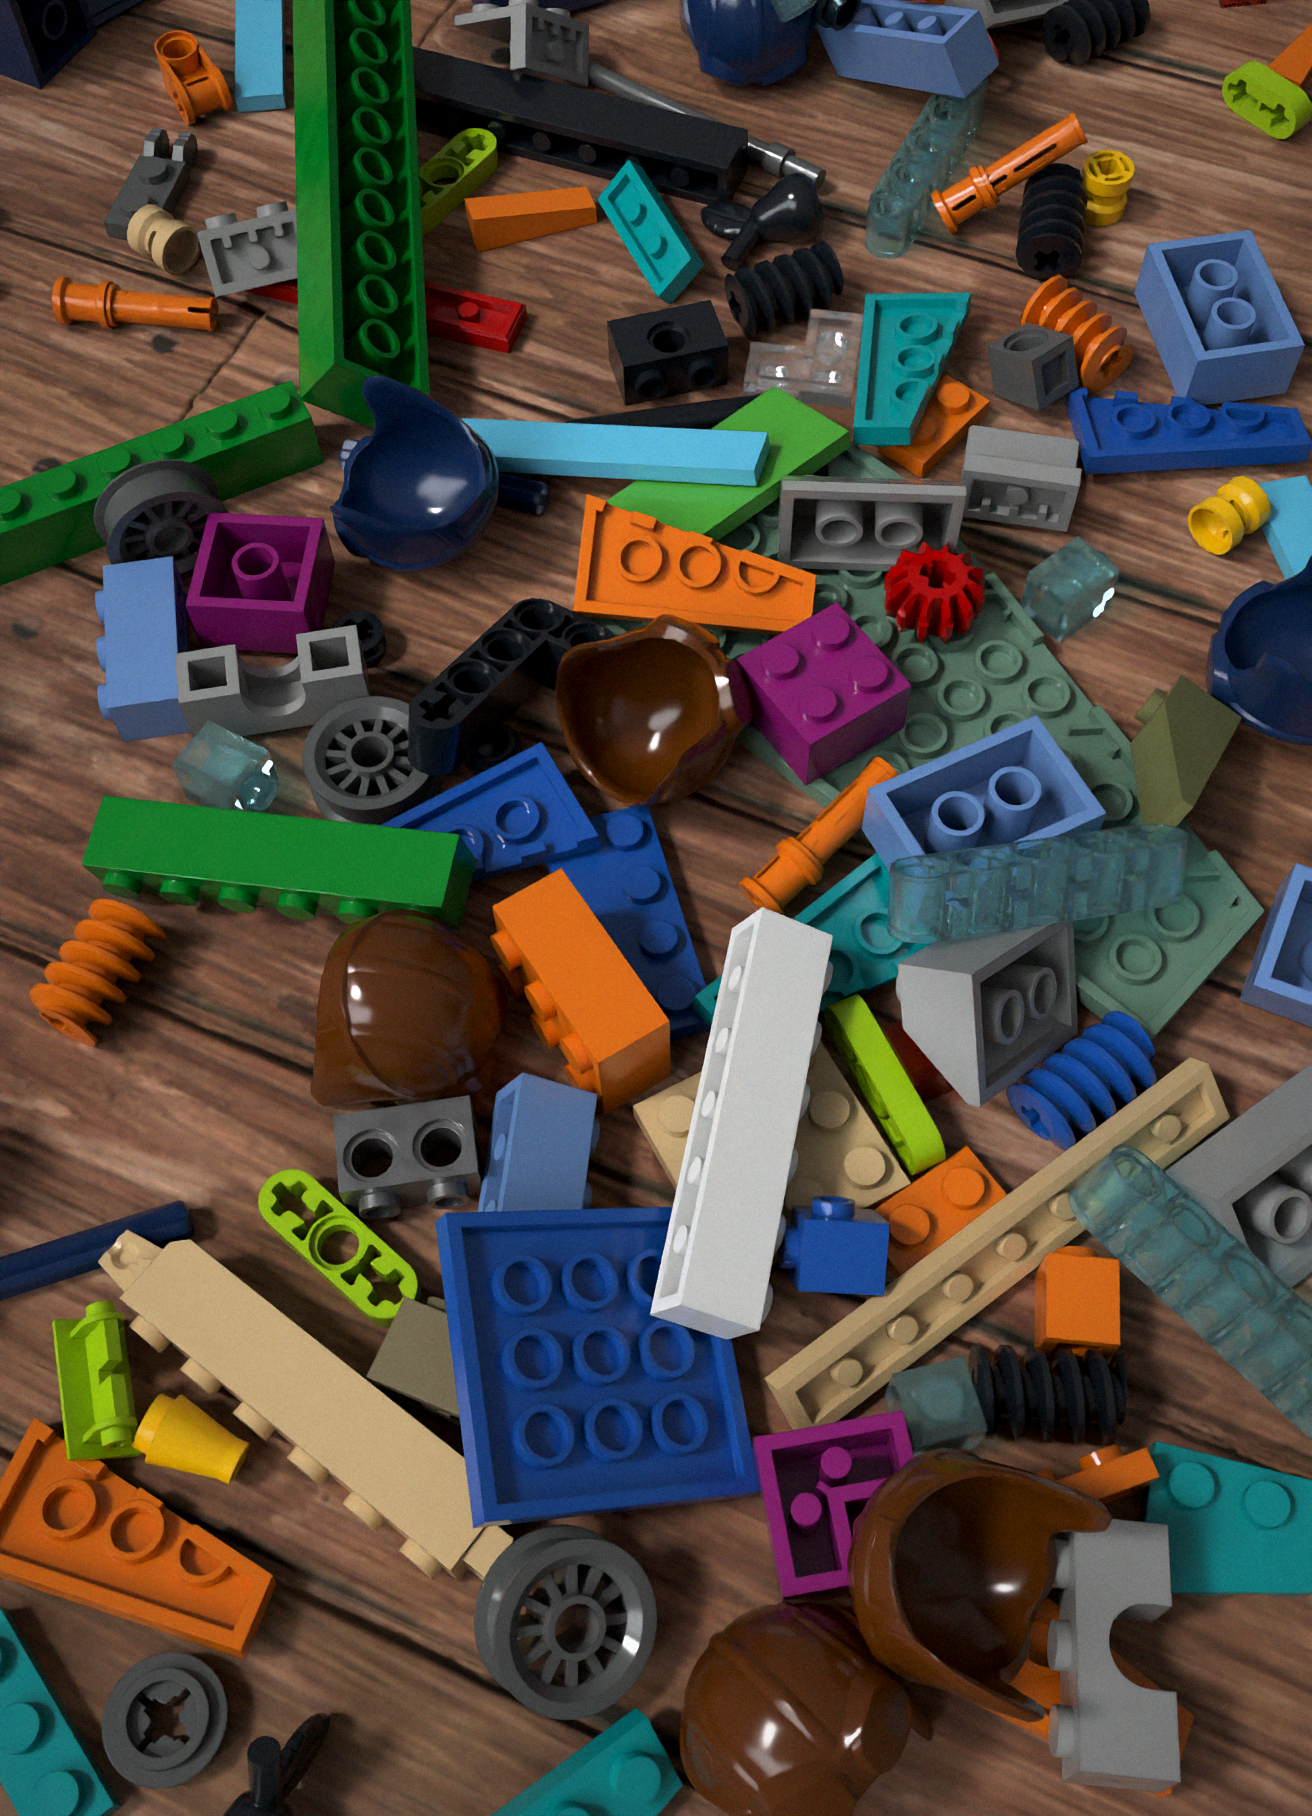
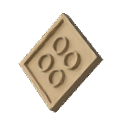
[633,1040,911,1265]

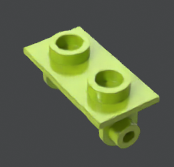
[52,1301,141,1462]

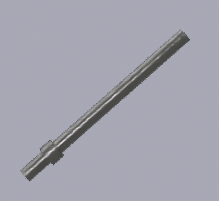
[588,60,826,189]

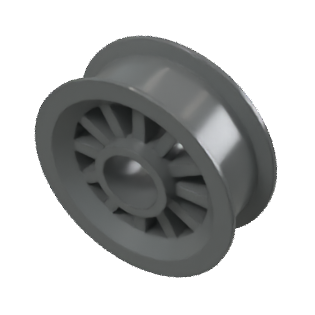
[94,459,229,580]
[302,696,443,826]
[474,1524,657,1720]

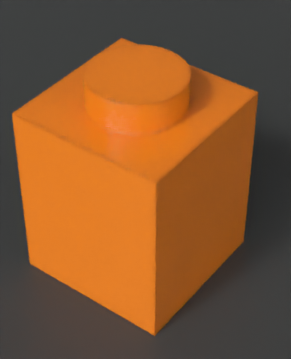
[1034,1246,1120,1361]

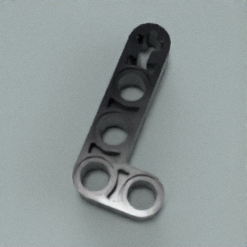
[408,598,615,775]

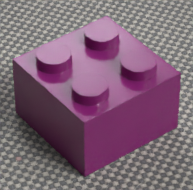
[185,512,335,654]
[736,602,912,786]

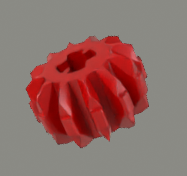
[884,541,985,644]

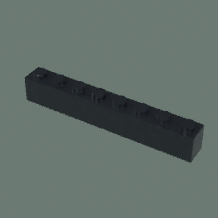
[413,46,748,205]

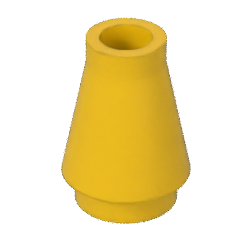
[132,1393,250,1485]

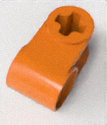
[154,30,233,126]

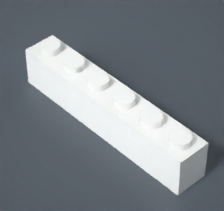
[650,907,833,1340]

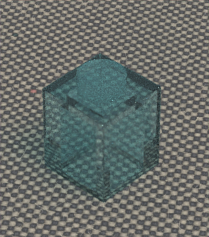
[1020,536,1121,643]
[172,720,280,812]
[884,1356,987,1457]

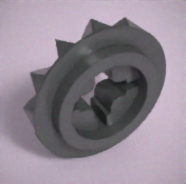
[102,1652,230,1789]

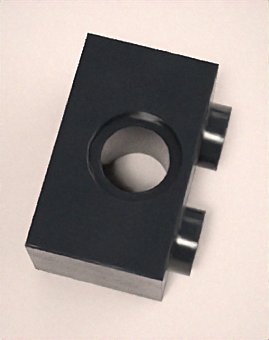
[607,300,728,406]

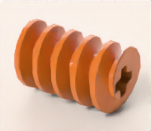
[1019,274,1134,393]
[29,898,167,1047]

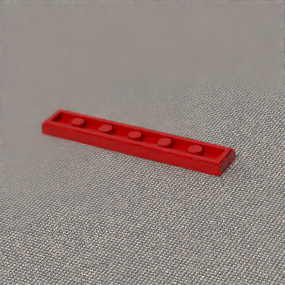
[244,279,527,354]

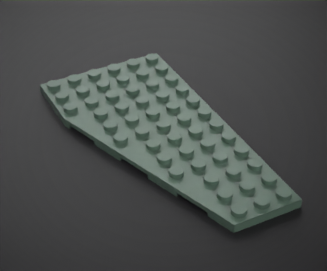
[584,442,1265,1043]

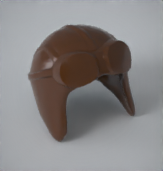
[555,614,753,807]
[311,909,508,1107]
[847,1448,1112,1723]
[679,1601,934,1816]

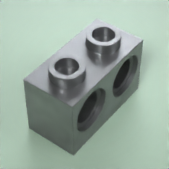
[333,1095,483,1220]

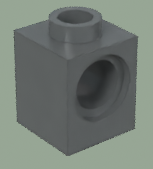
[987,322,1079,411]

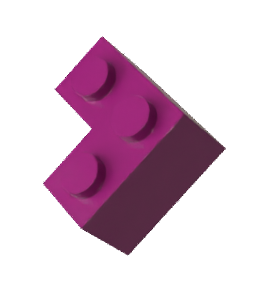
[753,1410,914,1604]

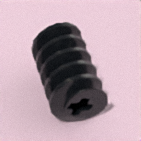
[1042,0,1151,66]
[1015,163,1088,281]
[725,241,844,338]
[967,1343,1127,1446]

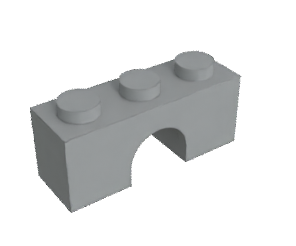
[175,625,371,744]
[1047,1519,1181,1793]

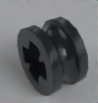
[332,610,387,669]

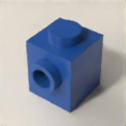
[777,1195,890,1296]

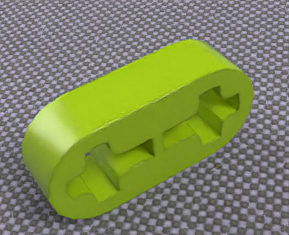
[1222,61,1312,139]

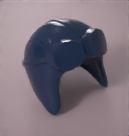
[679,0,816,88]
[330,375,500,572]
[1206,556,1312,746]

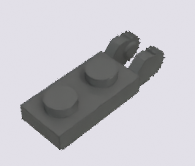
[104,127,198,239]

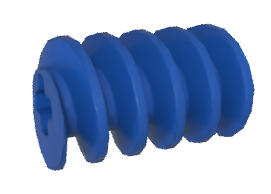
[1006,1010,1157,1151]

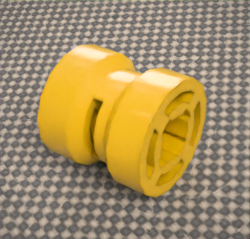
[1081,150,1135,226]
[1188,476,1271,555]

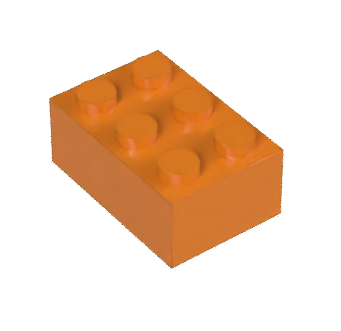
[490,868,671,1116]

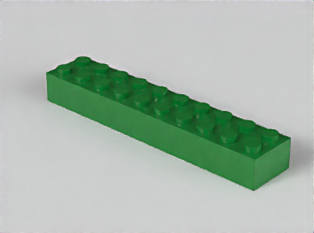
[293,0,430,429]

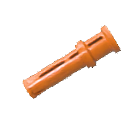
[930,112,1088,234]
[52,276,219,332]
[738,756,899,916]

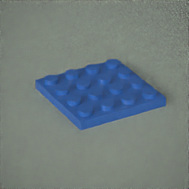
[435,1207,760,1528]

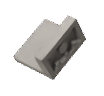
[454,0,589,87]
[197,201,297,298]
[960,425,1082,532]

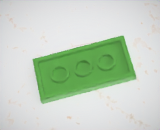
[607,386,851,542]

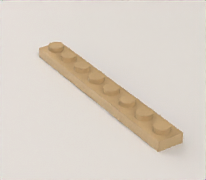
[764,1057,1230,1430]

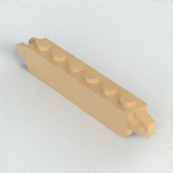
[98,1230,514,1581]

